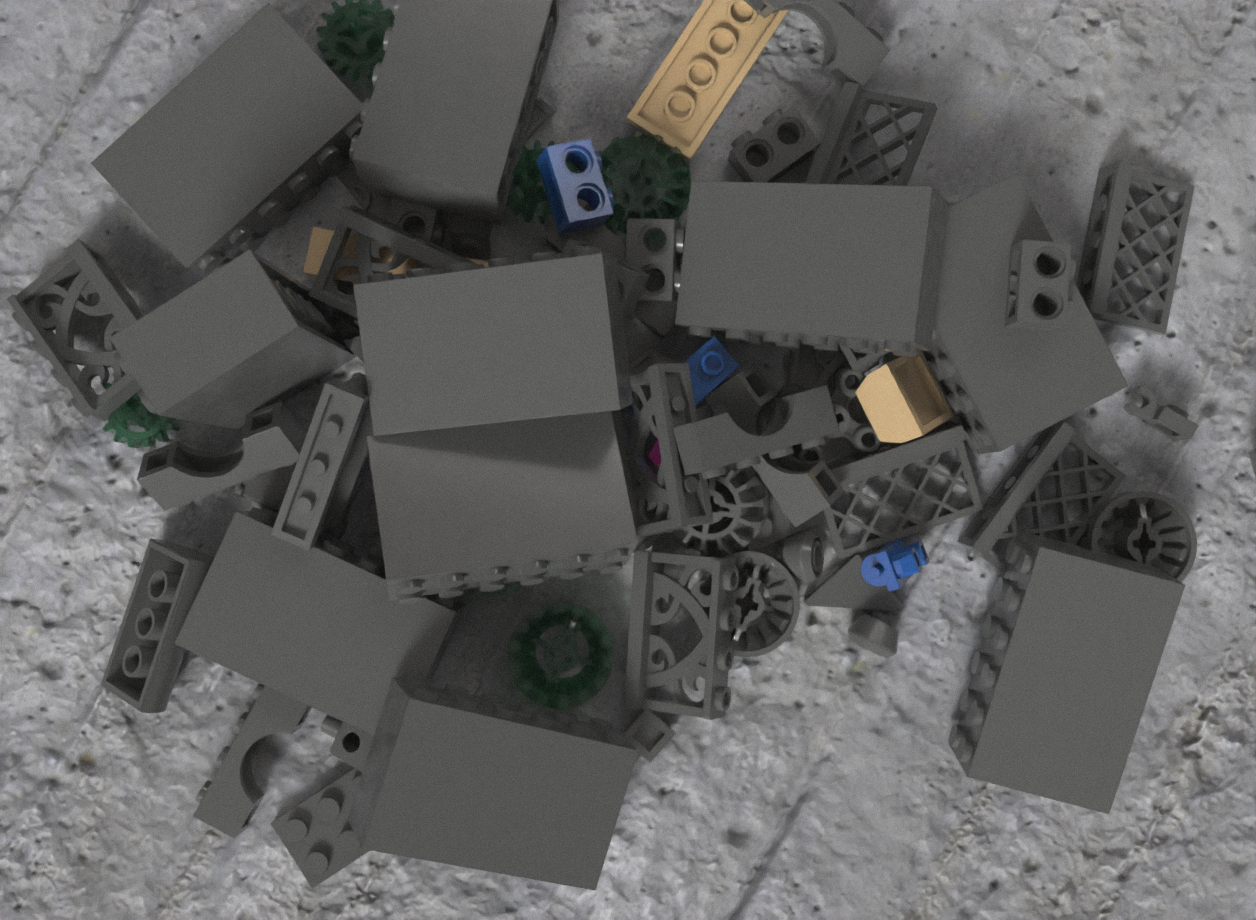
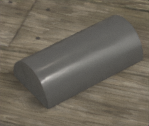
[101,538,214,713]

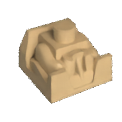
[855,350,954,443]

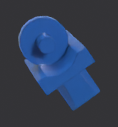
[861,539,930,592]

